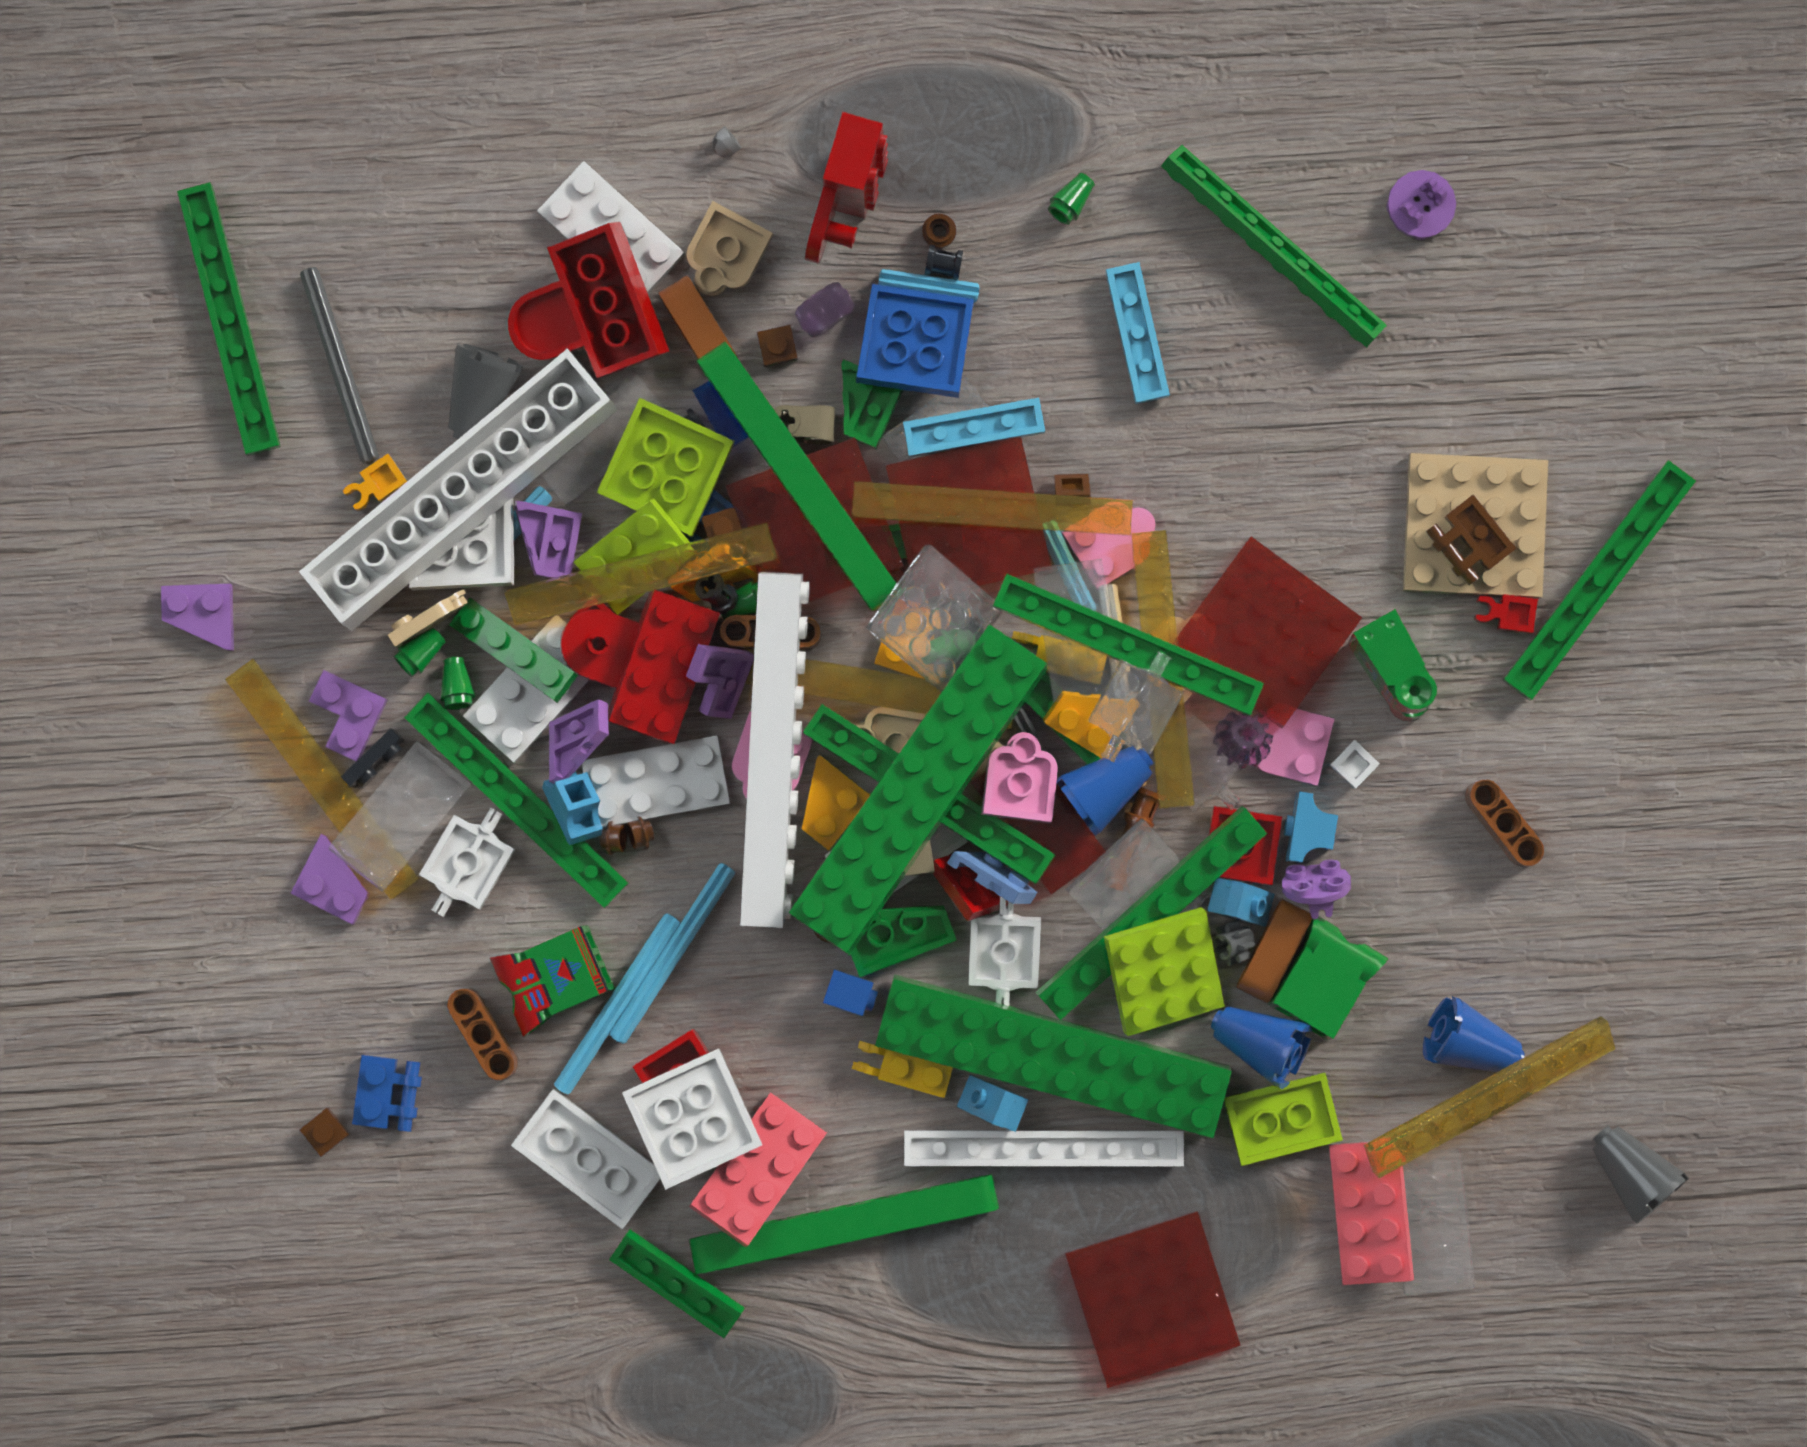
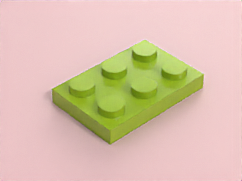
[574,498,697,615]
[1224,1072,1343,1166]

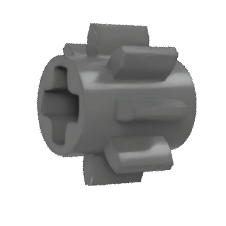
[1212,920,1255,966]

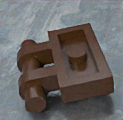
[1426,495,1517,586]

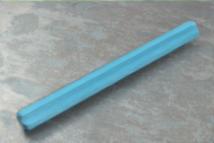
[610,863,735,1044]
[554,914,680,1095]

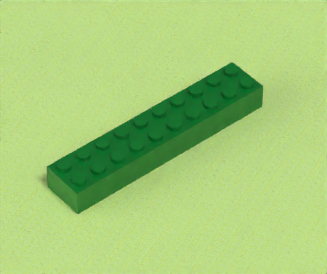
[789,624,1047,955]
[875,974,1232,1138]

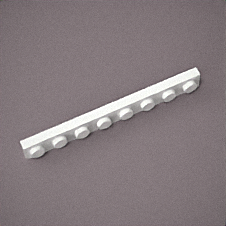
[904,1130,1184,1166]

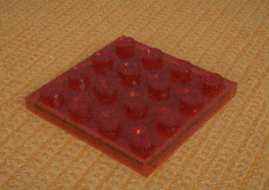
[885,437,1052,601]
[726,438,904,605]
[1172,536,1363,729]
[1065,1211,1241,1388]

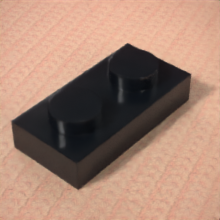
[341,728,405,788]

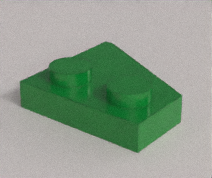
[841,359,903,450]

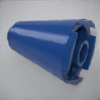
[1056,745,1154,836]
[1423,996,1525,1074]
[1211,1007,1312,1089]

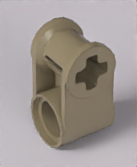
[774,405,835,445]

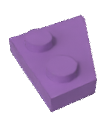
[514,500,582,582]
[161,584,234,651]
[549,699,609,784]
[291,834,370,925]

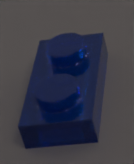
[692,381,750,448]

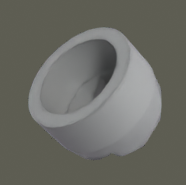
[712,126,742,157]

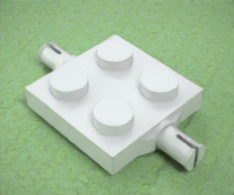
[419,807,515,917]
[968,897,1041,1006]

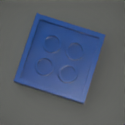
[856,284,974,398]

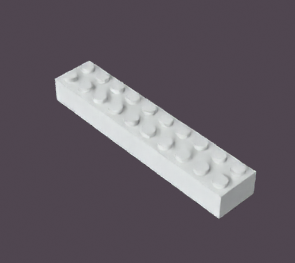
[299,349,618,631]
[740,572,809,928]

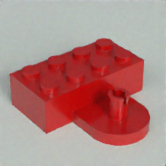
[805,112,889,264]
[508,222,670,378]
[560,590,720,744]

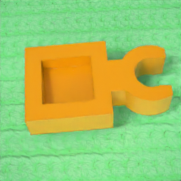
[343,454,407,511]

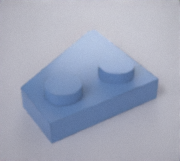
[947,851,1038,904]

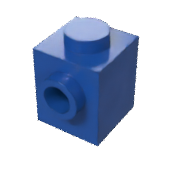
[823,969,878,1016]

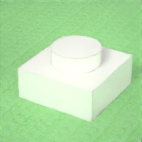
[1330,740,1380,789]

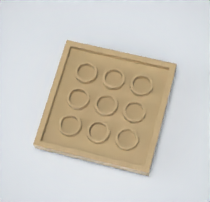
[1403,453,1548,598]

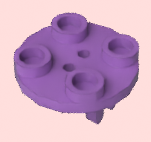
[1386,170,1456,240]
[1282,859,1351,919]

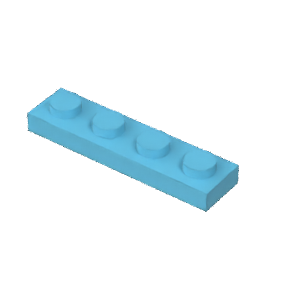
[1105,262,1170,404]
[903,398,1045,458]

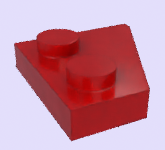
[933,851,1015,921]

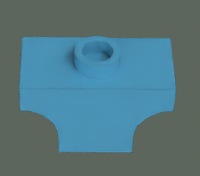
[542,771,603,845]
[1284,791,1338,863]
[1207,878,1275,927]
[957,1075,1029,1132]

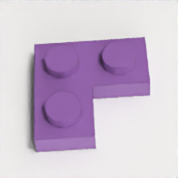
[686,644,754,719]
[309,670,388,761]

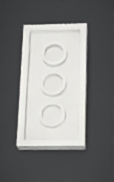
[537,161,685,294]
[463,614,591,763]
[582,736,730,828]
[511,1089,660,1229]

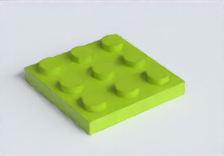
[597,398,735,536]
[1104,907,1225,1036]

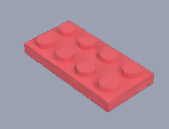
[689,1092,827,1247]
[1329,1140,1414,1285]

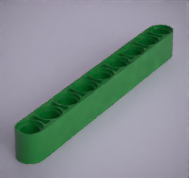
[696,341,901,612]
[688,1174,999,1274]

